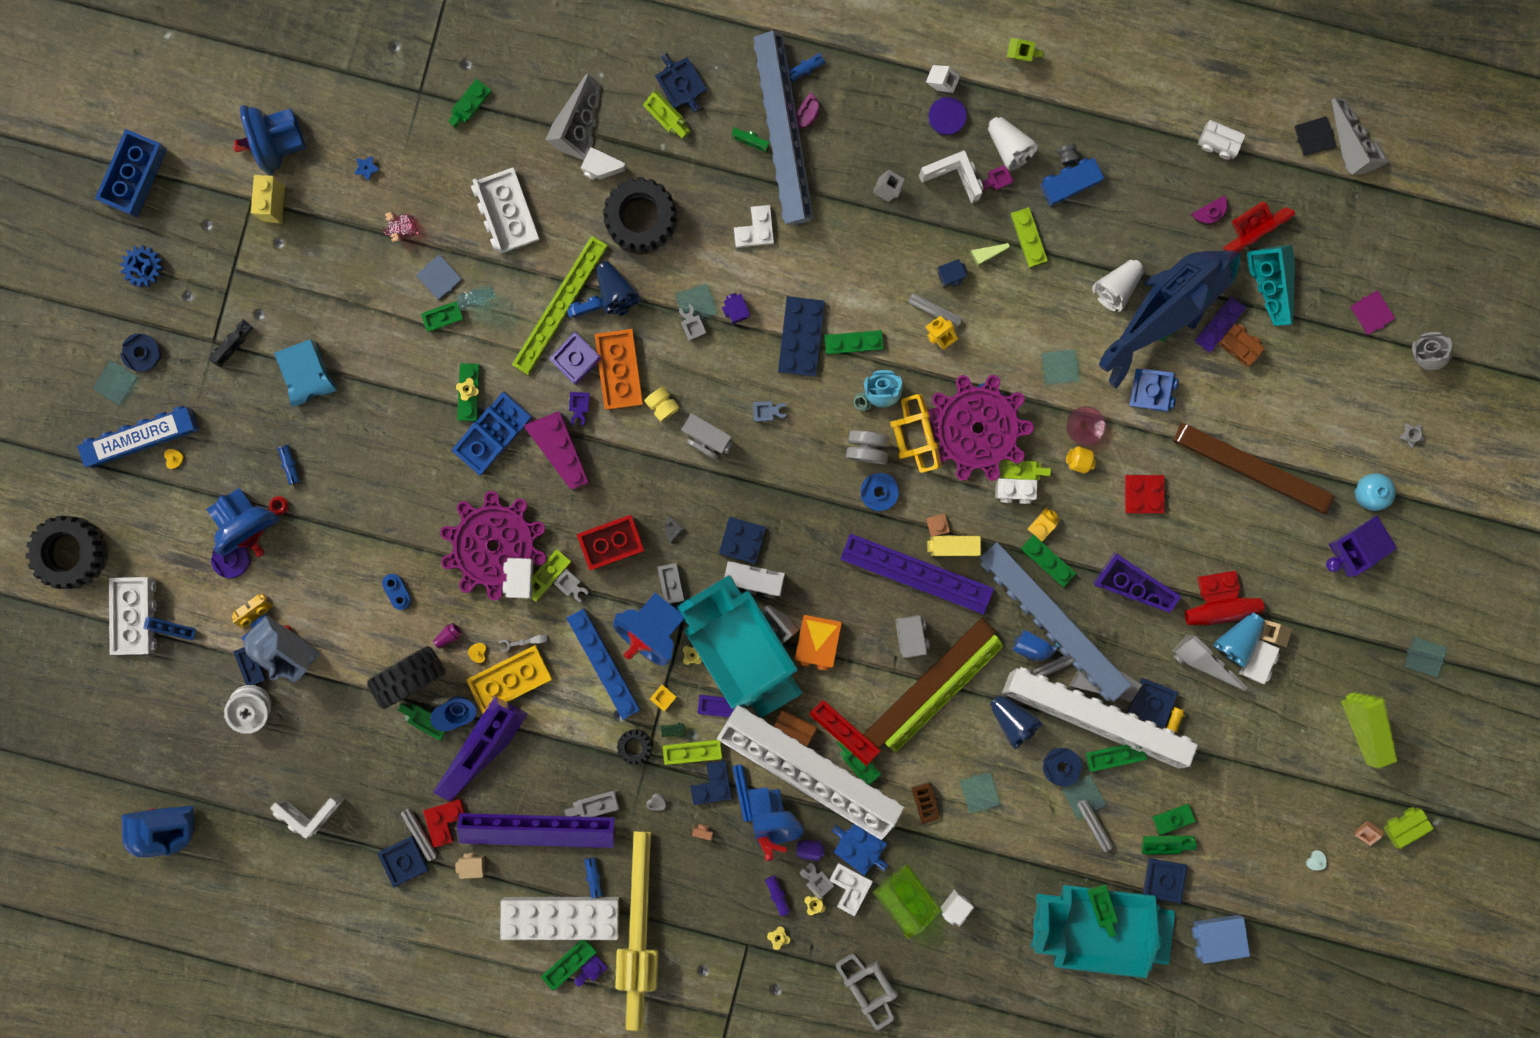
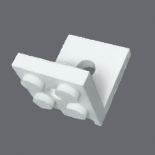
[919,150,983,203]
[270,794,345,839]

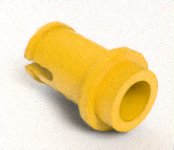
[1166,707,1185,733]

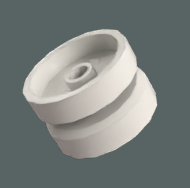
[224,685,272,733]

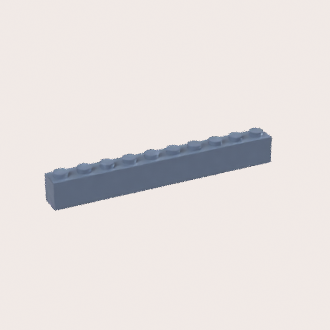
[754,31,814,225]
[980,542,1131,702]

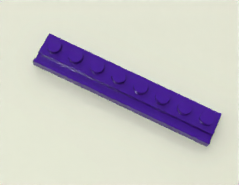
[840,534,994,614]

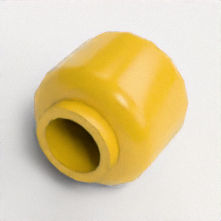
[1066,446,1096,474]

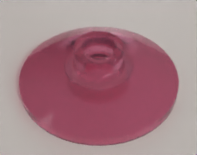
[1066,407,1105,445]

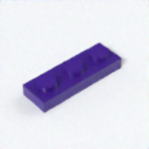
[1194,296,1246,353]

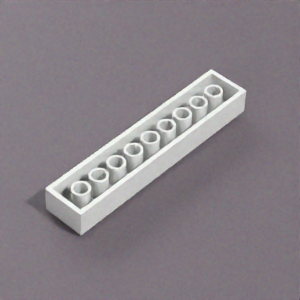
[1002,667,1197,769]
[717,705,904,840]

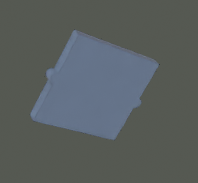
[416,254,462,300]

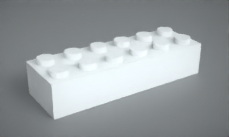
[501,897,619,940]

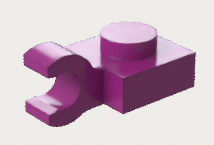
[981,165,1013,191]

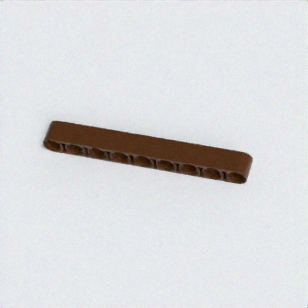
[1173,423,1335,514]
[863,617,996,748]

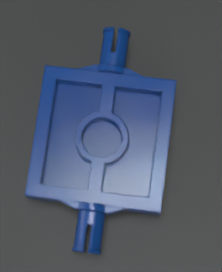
[831,824,888,875]

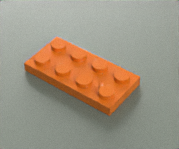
[594,329,643,410]

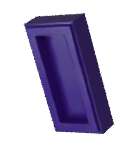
[697,695,736,717]

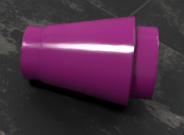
[433,623,462,649]

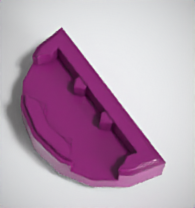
[796,92,819,128]
[1191,195,1227,224]

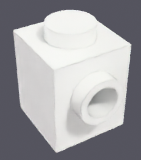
[926,65,961,93]

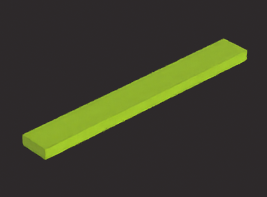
[512,236,609,375]
[884,634,1004,753]

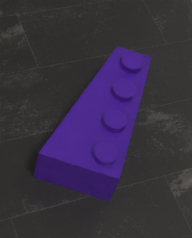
[1093,552,1181,612]

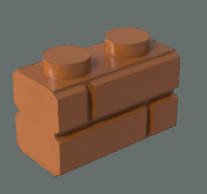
[1217,324,1265,367]
[773,709,817,747]

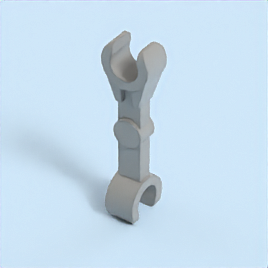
[499,634,548,652]

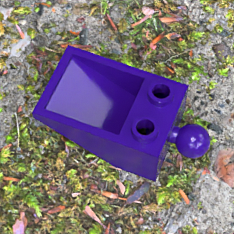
[1326,515,1397,577]

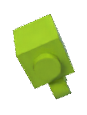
[1006,38,1044,62]

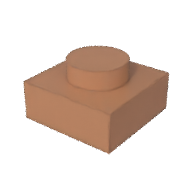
[926,514,950,537]
[1354,821,1383,846]
[692,824,713,840]

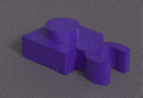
[569,392,590,426]

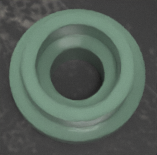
[853,392,872,411]

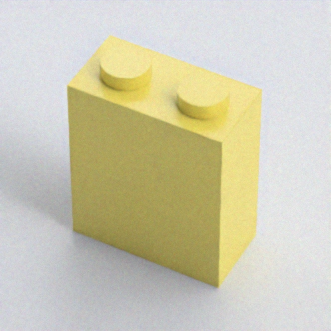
[251,175,285,223]
[927,536,981,556]

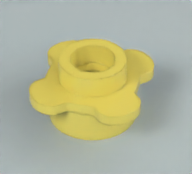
[456,378,479,401]
[683,646,702,665]
[804,896,826,915]
[767,926,790,950]

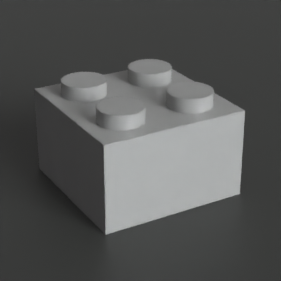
[895,615,929,658]

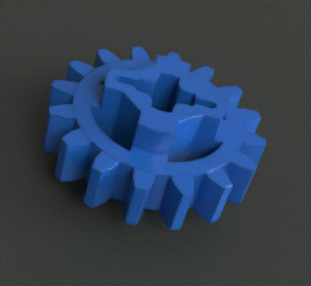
[120,245,164,288]

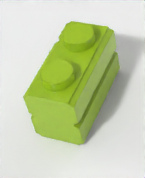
[1384,807,1433,849]

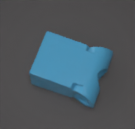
[274,339,338,407]

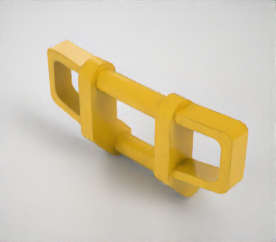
[890,394,942,473]

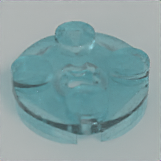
[456,285,495,310]

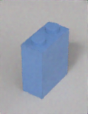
[1192,915,1250,963]

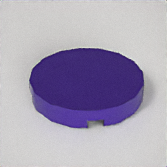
[928,97,966,136]
[211,547,250,578]

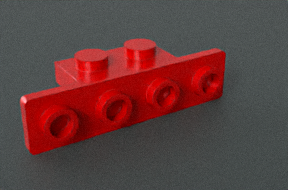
[1223,201,1296,253]

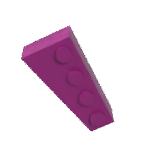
[523,411,590,491]

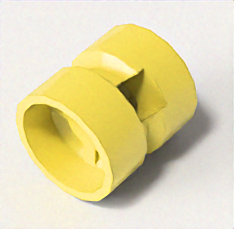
[644,386,680,423]

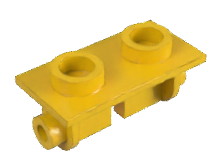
[231,593,273,629]

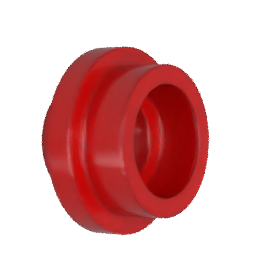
[269,496,289,515]

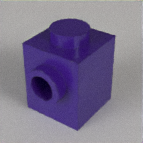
[722,293,750,324]

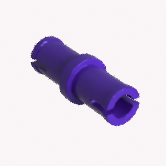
[765,875,791,916]

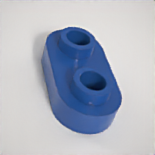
[567,295,603,318]
[382,574,412,610]

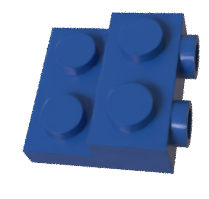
[1129,368,1179,413]

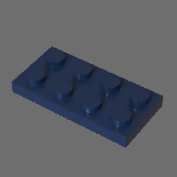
[778,296,825,377]

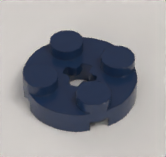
[121,334,162,372]
[1042,747,1082,787]

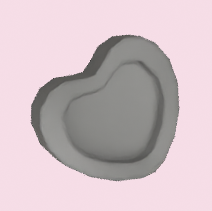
[646,794,666,811]

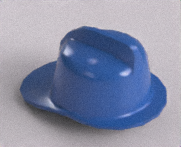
[430,696,476,731]

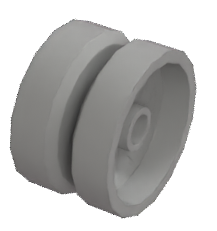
[845,431,891,464]

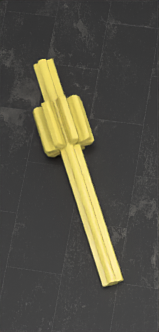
[615,831,658,1031]

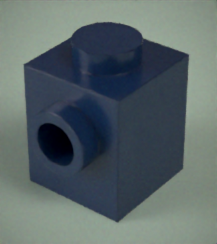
[937,259,968,288]

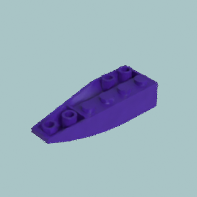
[433,696,528,801]

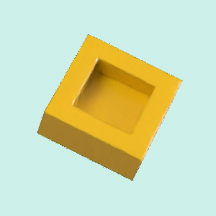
[650,684,677,711]

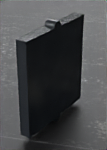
[1294,116,1336,156]

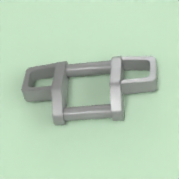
[836,953,899,1030]

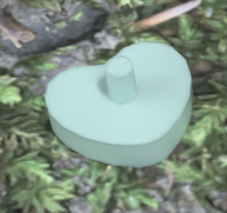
[1306,850,1326,871]

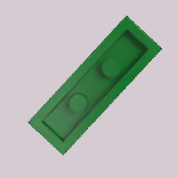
[825,330,883,355]
[457,363,480,422]
[1020,535,1076,588]
[1085,744,1147,772]
[541,940,597,991]

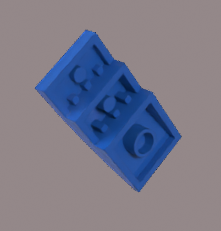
[451,391,533,476]

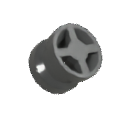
[1057,144,1079,165]

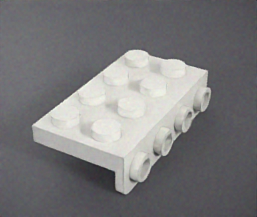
[471,168,540,254]
[109,577,157,655]

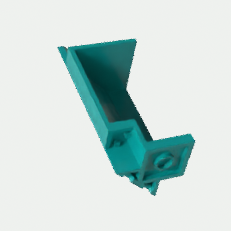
[678,575,802,718]
[1031,885,1175,978]

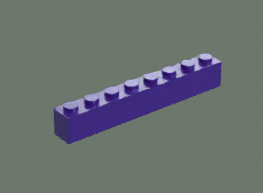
[457,813,615,848]

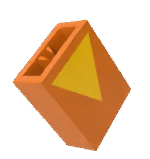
[795,615,842,671]

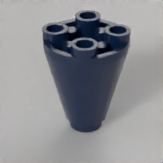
[596,261,641,316]
[989,694,1043,750]

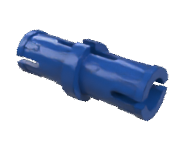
[789,53,825,83]
[277,445,301,485]
[584,857,603,898]

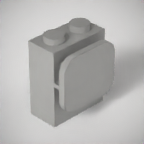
[681,413,733,461]

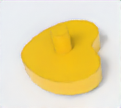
[164,449,184,469]
[468,643,487,663]

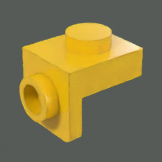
[1028,507,1060,541]

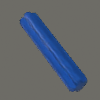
[733,764,753,821]

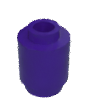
[796,840,824,861]

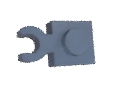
[753,401,786,422]

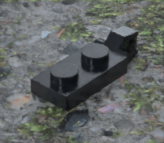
[208,319,254,367]

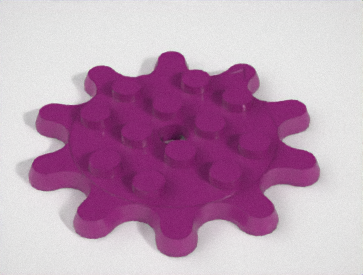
[923,375,1034,481]
[440,491,546,601]

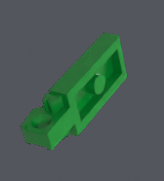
[448,78,492,129]
[397,703,447,741]
[836,741,882,785]
[1141,835,1197,855]
[1087,884,1118,937]

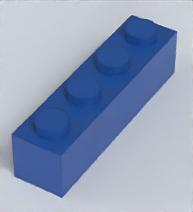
[143,617,196,640]

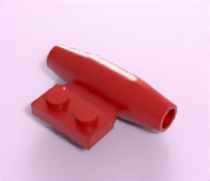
[1185,571,1264,626]

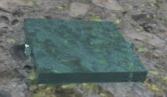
[675,283,717,321]
[1041,349,1079,385]
[93,360,138,405]
[1404,637,1447,677]
[960,772,1000,814]
[1061,775,1106,819]

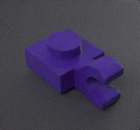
[574,953,608,987]

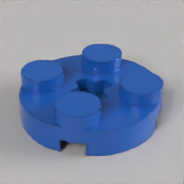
[860,473,899,511]

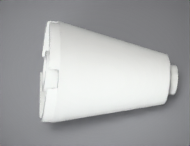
[988,117,1039,171]
[1092,260,1144,312]

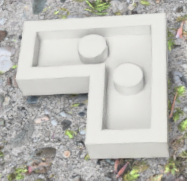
[734,205,774,248]
[829,863,873,916]

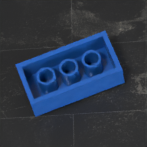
[95,129,168,218]

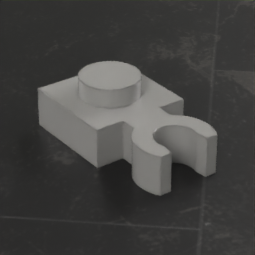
[679,304,706,340]
[553,569,589,602]
[800,863,834,900]

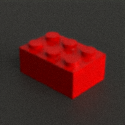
[576,515,645,571]

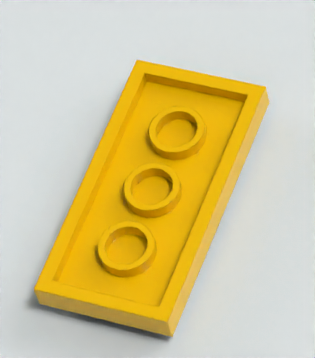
[466,645,553,714]

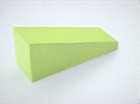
[970,243,1010,266]

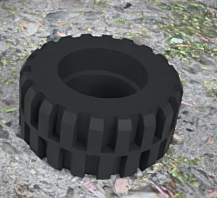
[603,177,677,254]
[25,516,108,589]
[367,646,445,710]

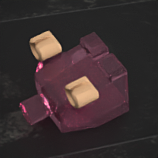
[383,212,419,242]

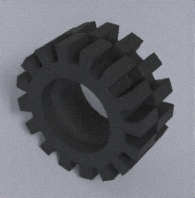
[617,729,652,765]

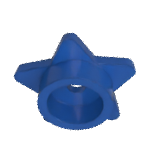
[355,156,379,181]

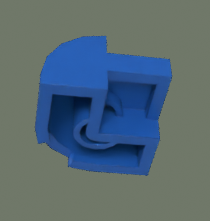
[1012,630,1057,662]

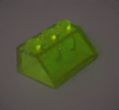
[873,864,942,938]

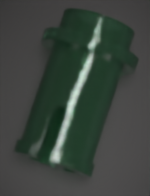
[661,722,685,738]

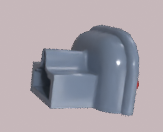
[244,616,320,683]

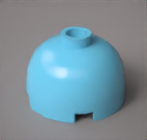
[864,370,903,408]
[1355,473,1396,512]

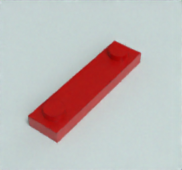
[809,700,880,766]

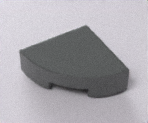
[665,516,684,543]

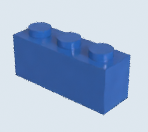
[1040,158,1104,206]

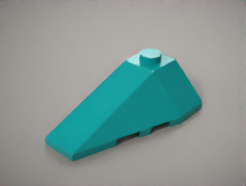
[1247,245,1295,326]

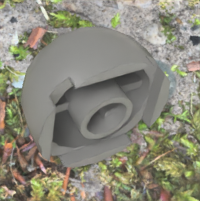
[1412,332,1453,371]

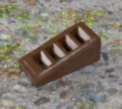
[911,781,940,824]

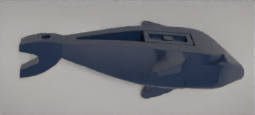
[1098,251,1241,389]

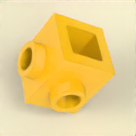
[926,316,958,350]

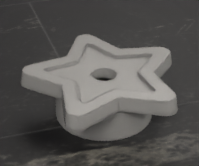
[1400,423,1425,448]

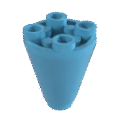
[1213,613,1265,668]

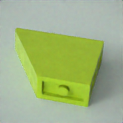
[1341,692,1397,768]

